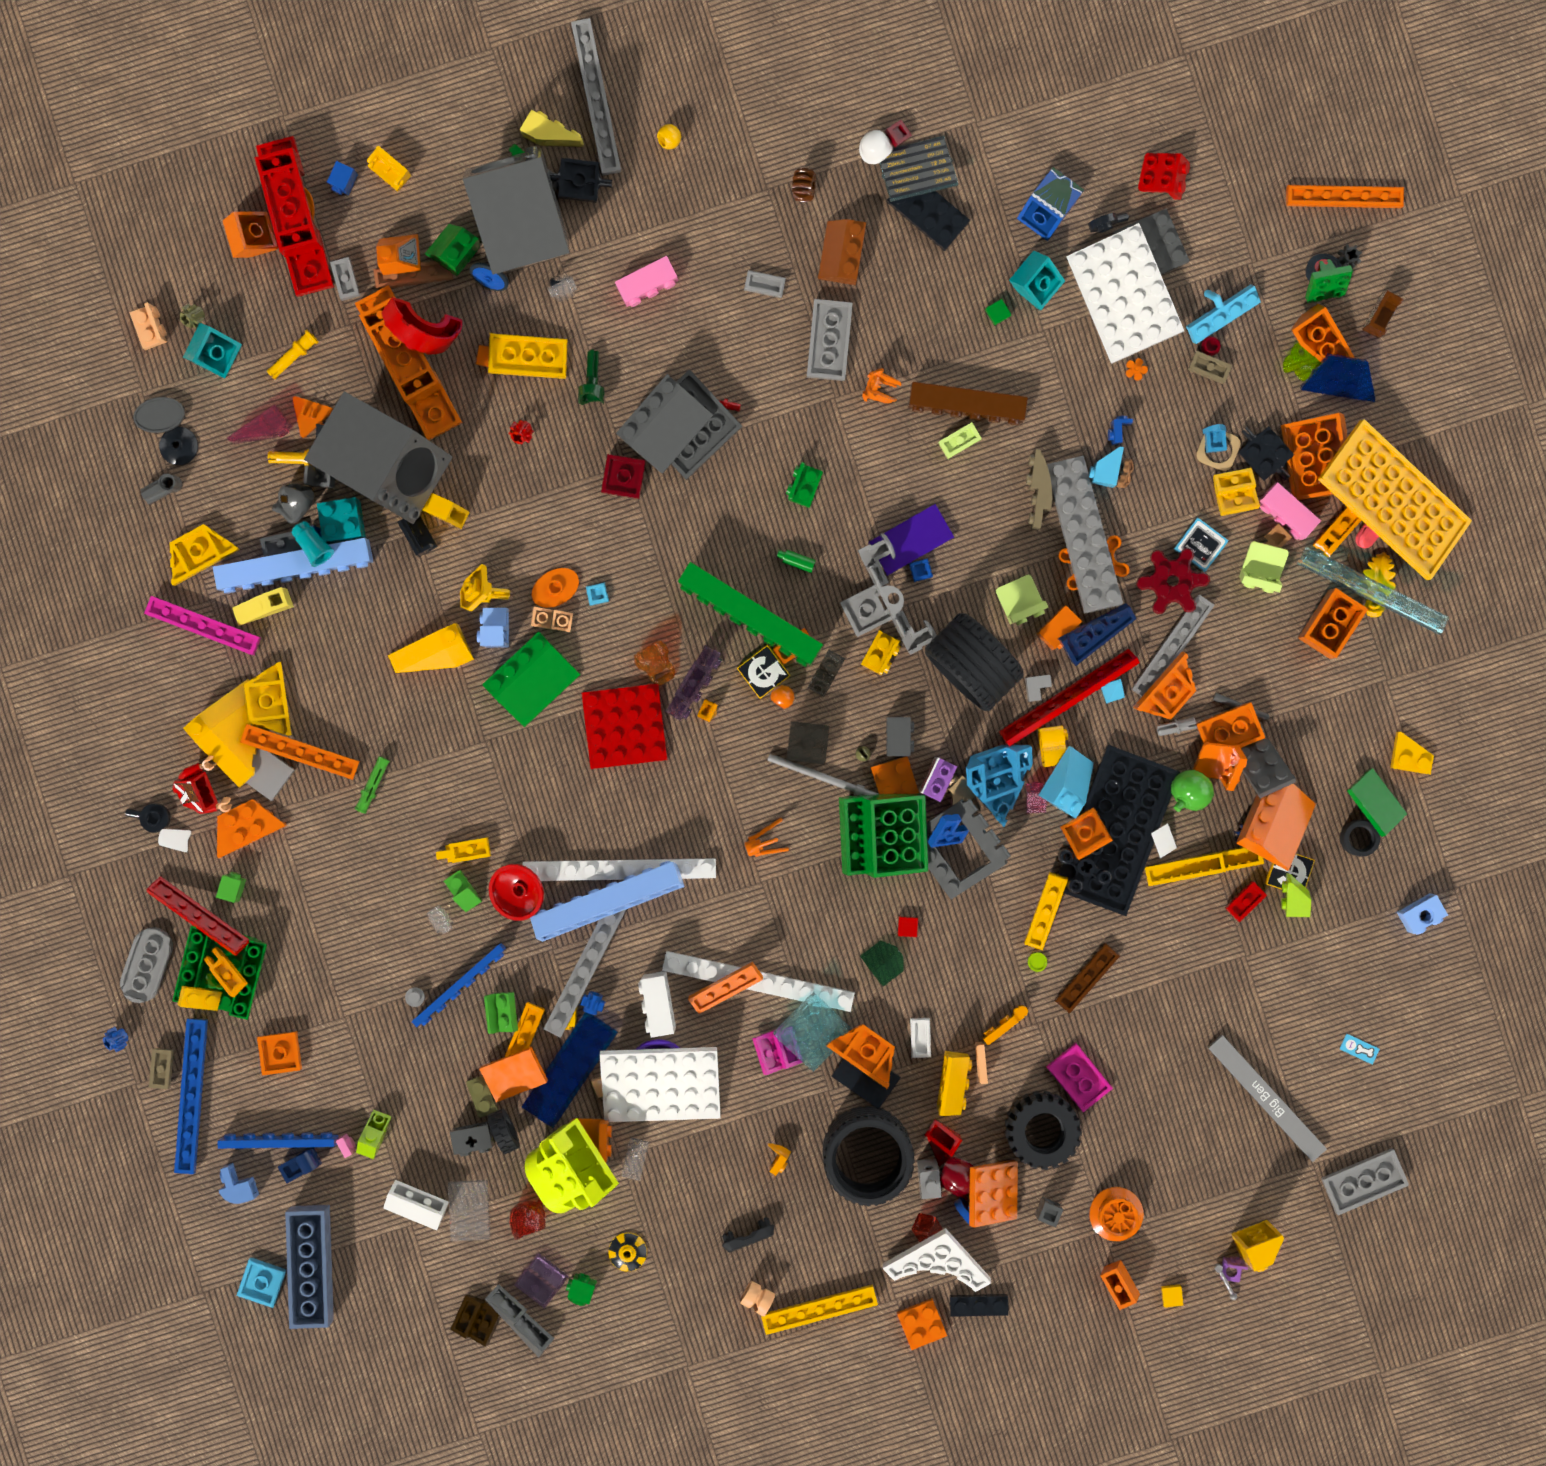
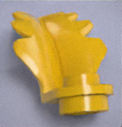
[1360,552,1396,617]

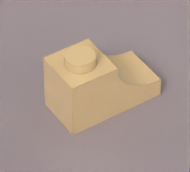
[948,775,975,807]

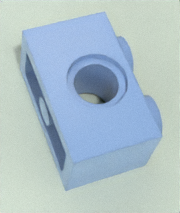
[1397,893,1448,935]

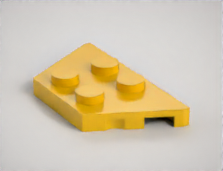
[169,524,240,586]
[243,662,292,736]

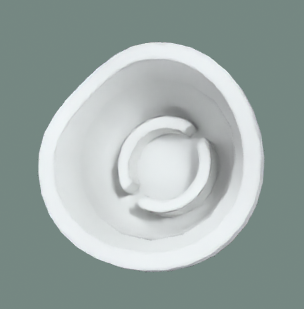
[859,130,893,164]

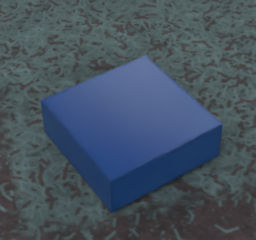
[909,558,933,582]

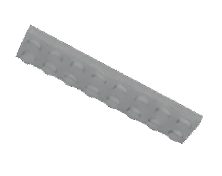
[1047,456,1123,614]

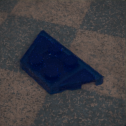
[1300,354,1376,402]

